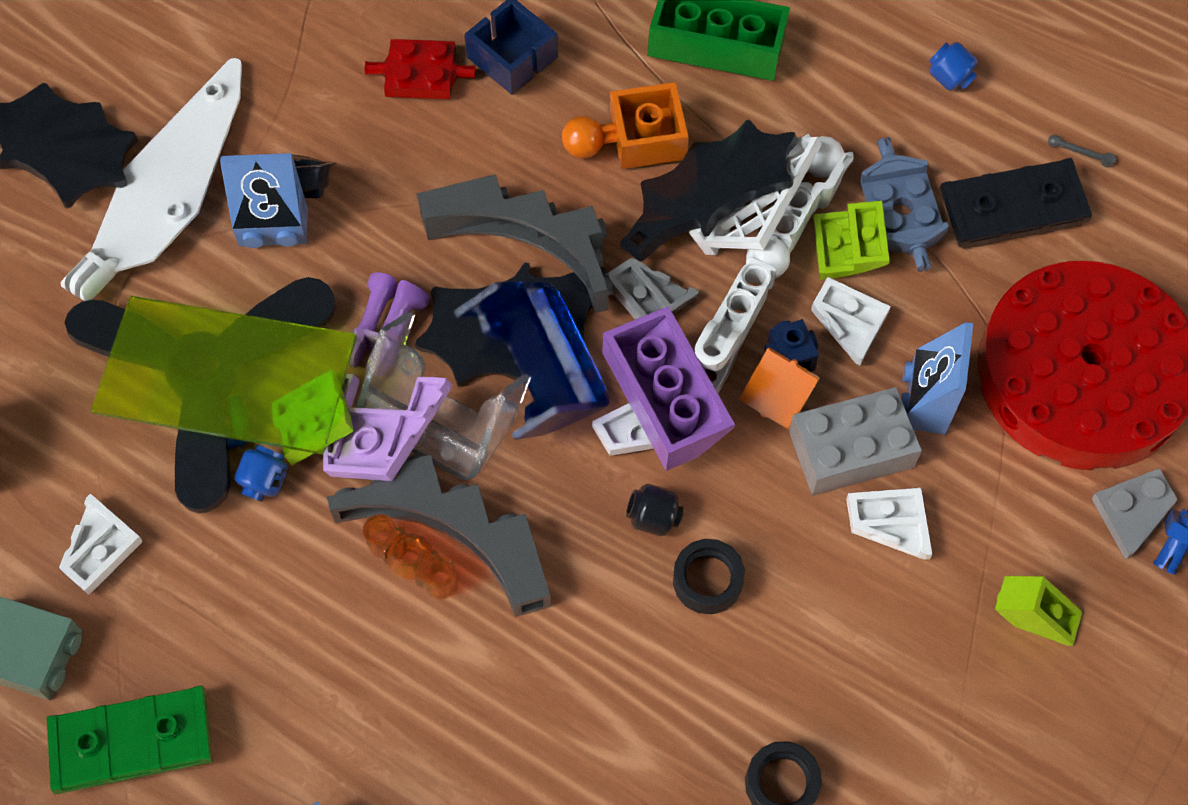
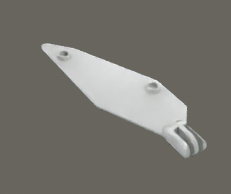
[61,58,242,301]

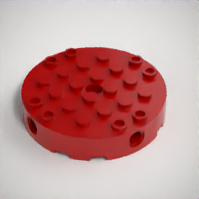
[977,261,1188,471]

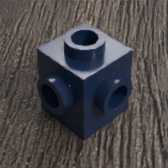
[764,319,819,372]

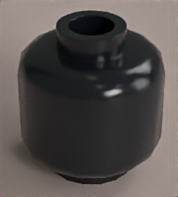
[626,484,683,536]

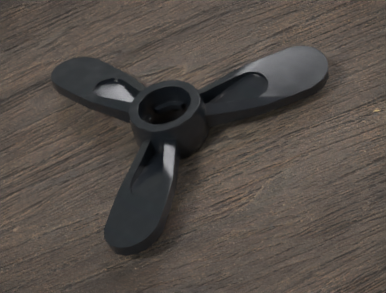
[64,277,336,513]

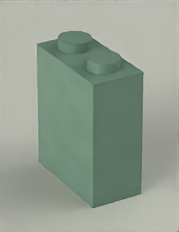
[0,597,82,701]

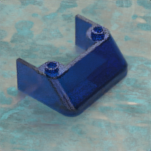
[454,282,610,440]

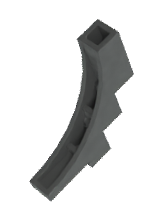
[327,454,551,617]

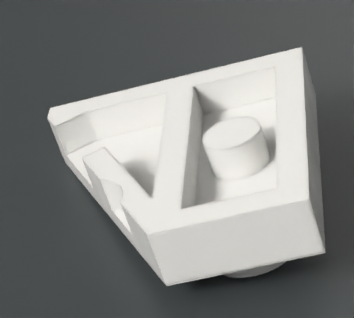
[59,494,143,595]

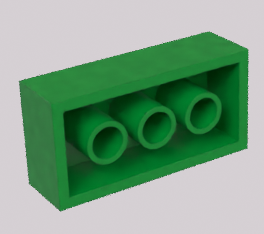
[647,0,790,81]

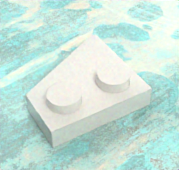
[811,277,891,365]
[846,488,932,560]

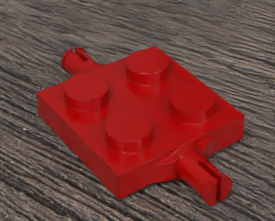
[364,39,476,99]

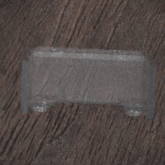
[356,312,531,480]

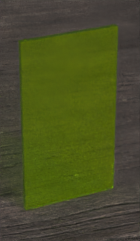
[90,296,357,455]

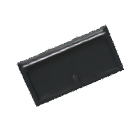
[939,158,1092,249]

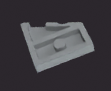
[1091,468,1178,560]

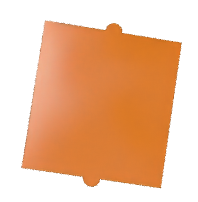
[739,347,820,430]

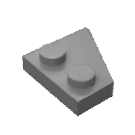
[605,258,699,319]

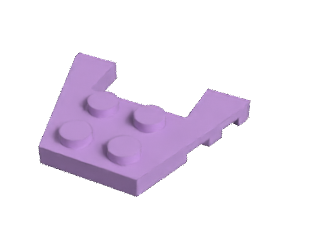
[323,373,452,481]

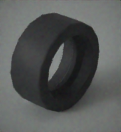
[673,539,745,614]
[745,741,822,805]

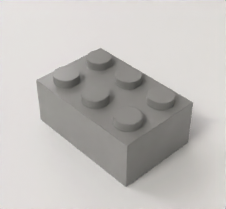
[789,387,922,496]

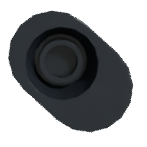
[292,154,337,199]

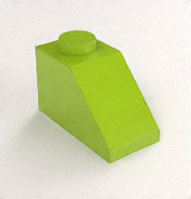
[995,576,1082,646]

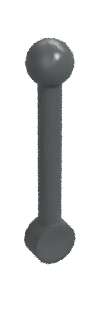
[1048,135,1116,168]

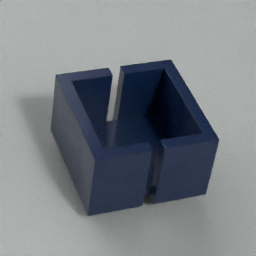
[464,0,558,95]

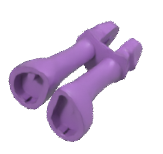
[345,272,430,375]

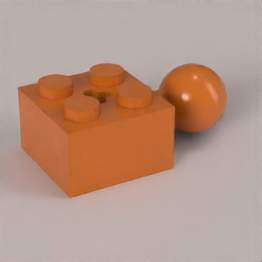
[561,82,689,169]

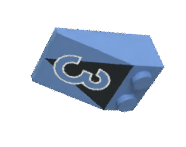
[220,153,308,248]
[900,322,973,435]

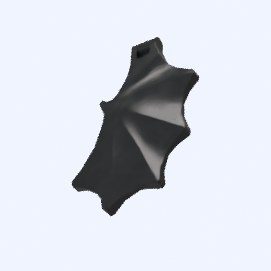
[0,83,138,208]
[620,119,798,261]
[415,262,608,387]

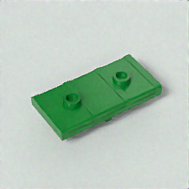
[46,685,213,795]

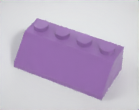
[602,306,735,471]

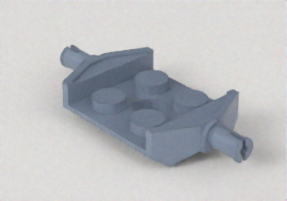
[860,137,949,272]

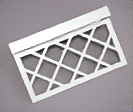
[689,137,822,255]

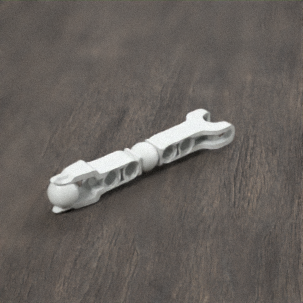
[695,133,853,393]

